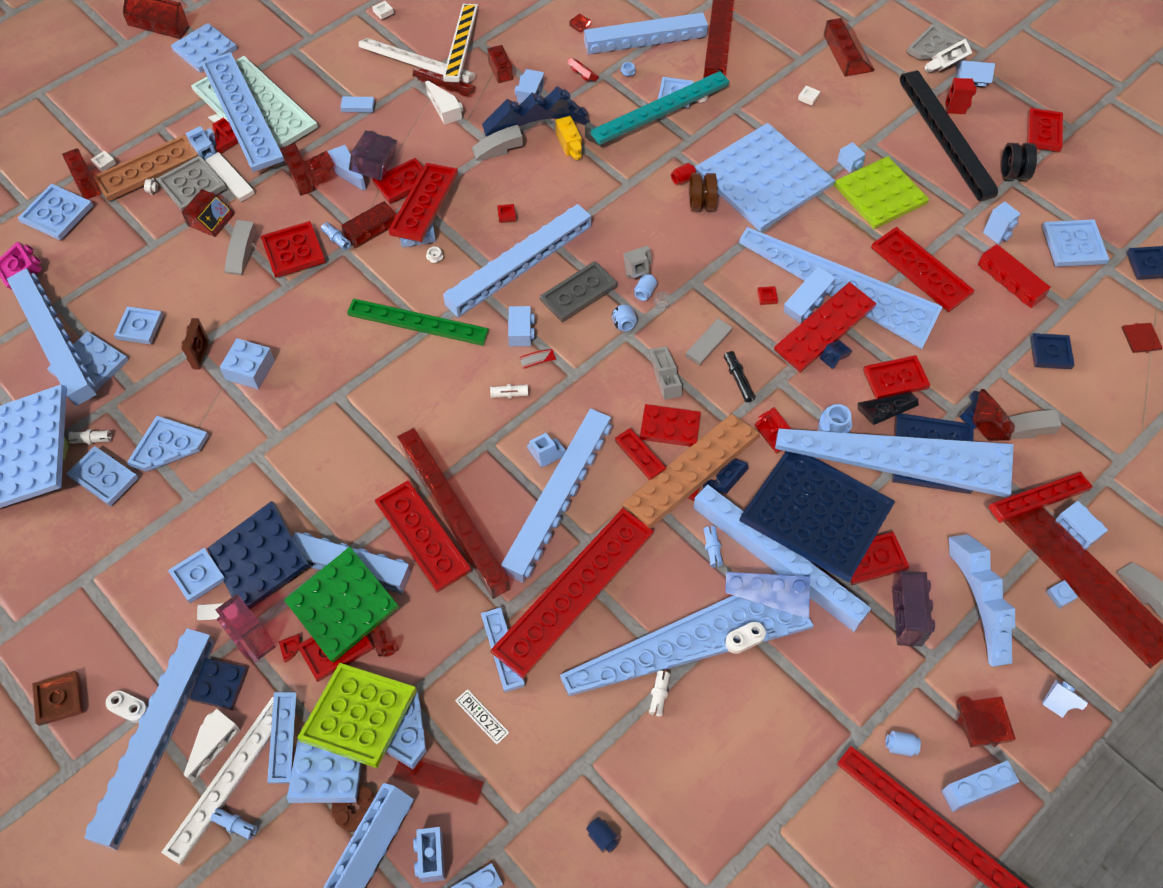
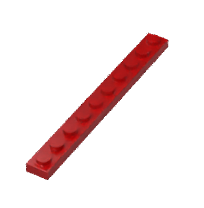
[836,746,1028,888]

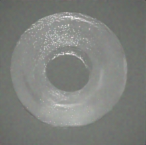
[653,291,671,309]

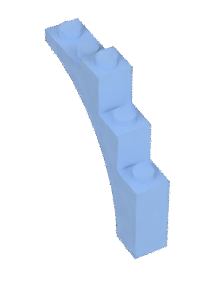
[949,534,1016,667]

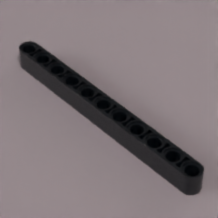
[900,70,998,201]

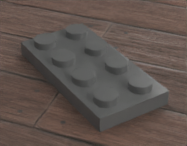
[540,261,617,322]

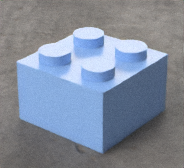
[219,338,275,390]

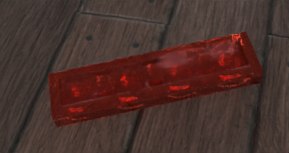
[412,67,476,96]
[393,761,484,805]

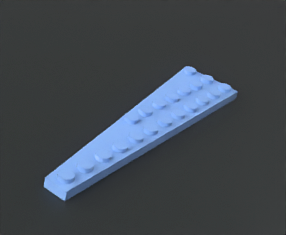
[739,227,943,349]
[775,429,1014,498]
[560,573,814,696]

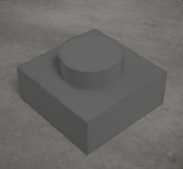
[585,122,598,145]

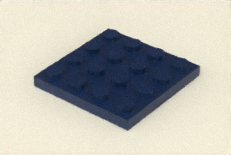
[892,414,974,494]
[207,501,310,614]

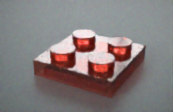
[958,696,1016,748]

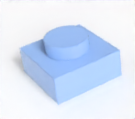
[1046,580,1078,609]

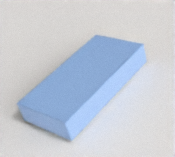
[340,96,375,112]

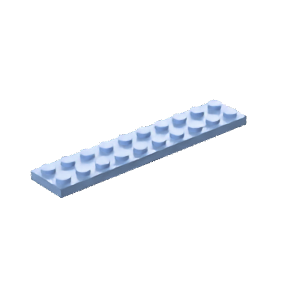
[201,52,284,172]

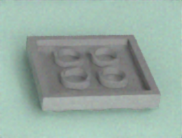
[156,155,227,213]

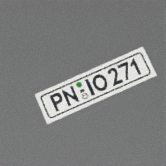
[455,689,509,745]

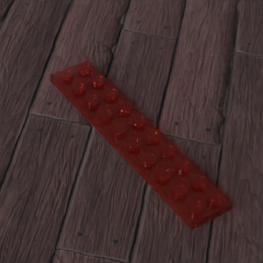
[1004,508,1163,669]

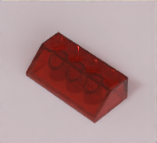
[123,0,190,39]
[824,18,874,77]

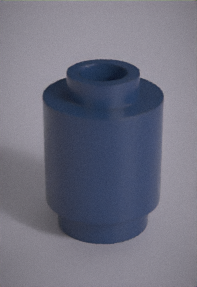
[586,817,619,853]

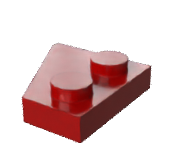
[212,117,238,154]

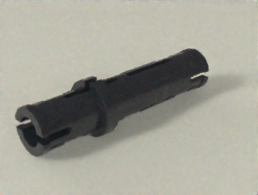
[723,351,756,403]

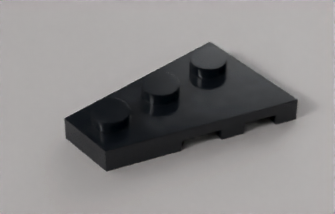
[858,392,919,425]

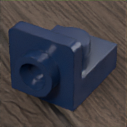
[820,340,852,369]

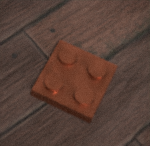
[181,318,209,370]
[32,671,83,726]

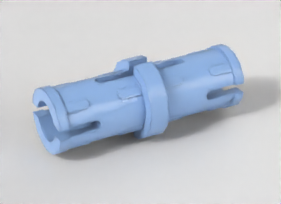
[321,222,351,250]
[703,526,723,568]
[210,807,257,840]

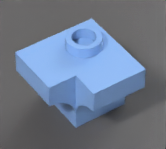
[186,126,216,160]
[527,433,566,468]
[1042,679,1088,718]

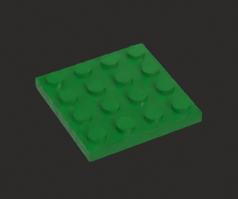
[284,546,400,663]

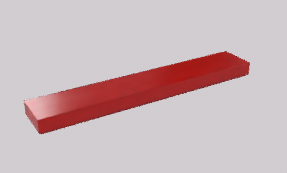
[988,472,1093,523]

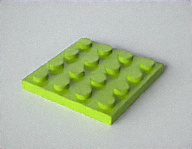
[834,156,929,229]
[297,663,417,768]

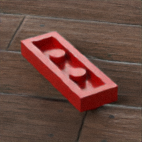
[615,428,666,480]

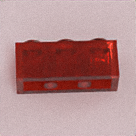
[280,143,316,196]
[62,148,101,199]
[341,201,396,249]

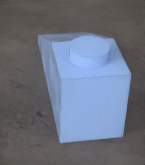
[326,145,366,190]

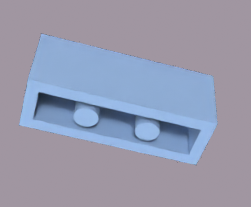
[784,266,836,324]
[942,760,1020,812]

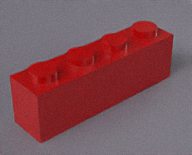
[978,244,1051,308]

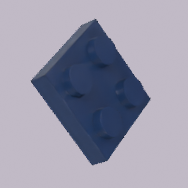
[1127,246,1163,280]
[1030,333,1075,369]
[190,659,248,711]

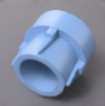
[818,404,852,433]

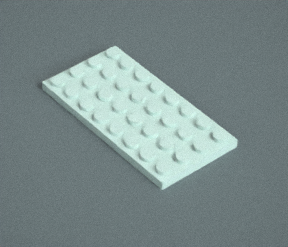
[191,56,318,150]

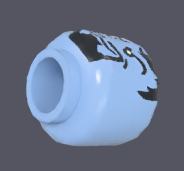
[611,305,637,331]

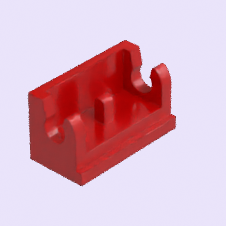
[754,407,791,454]

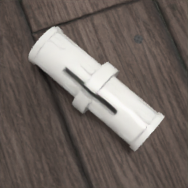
[490,384,528,399]
[68,429,112,445]
[649,671,670,717]

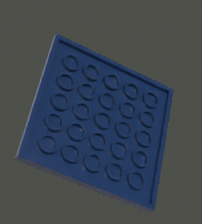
[739,451,895,583]

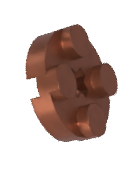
[331,784,375,832]

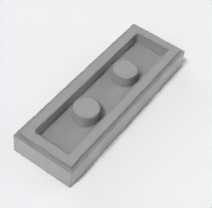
[685,319,732,366]

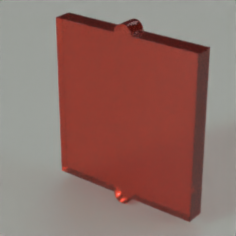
[1121,323,1163,353]

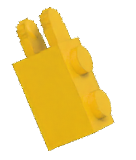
[555,116,582,160]

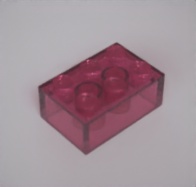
[215,594,276,663]

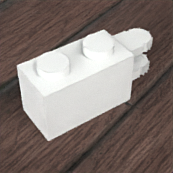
[924,39,972,73]

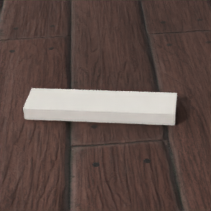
[204,152,255,202]

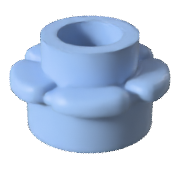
[621,62,636,77]

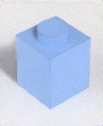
[837,142,866,173]

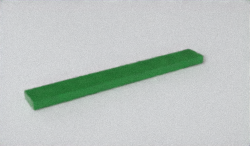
[347,298,489,346]

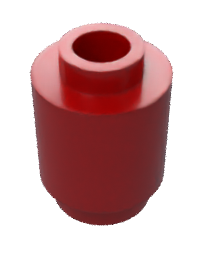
[670,163,696,185]

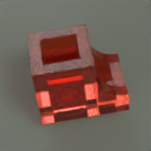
[304,150,335,185]

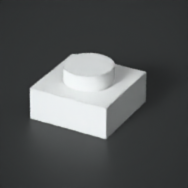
[372,1,394,20]
[798,86,820,106]
[91,151,116,172]

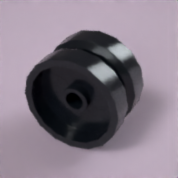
[1001,143,1037,180]

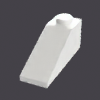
[425,81,463,125]
[184,709,241,783]

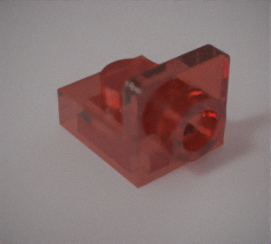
[371,626,399,657]

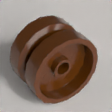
[689,173,717,211]

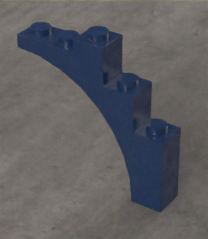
[482,86,590,137]

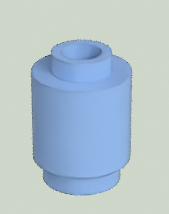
[634,274,657,301]
[885,731,921,757]

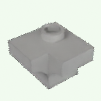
[623,246,652,279]

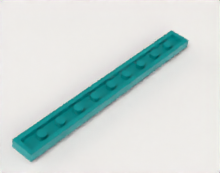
[591,71,730,145]

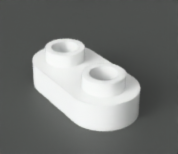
[725,622,766,654]
[106,691,148,723]

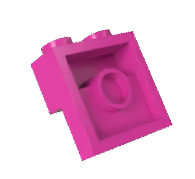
[0,241,42,290]

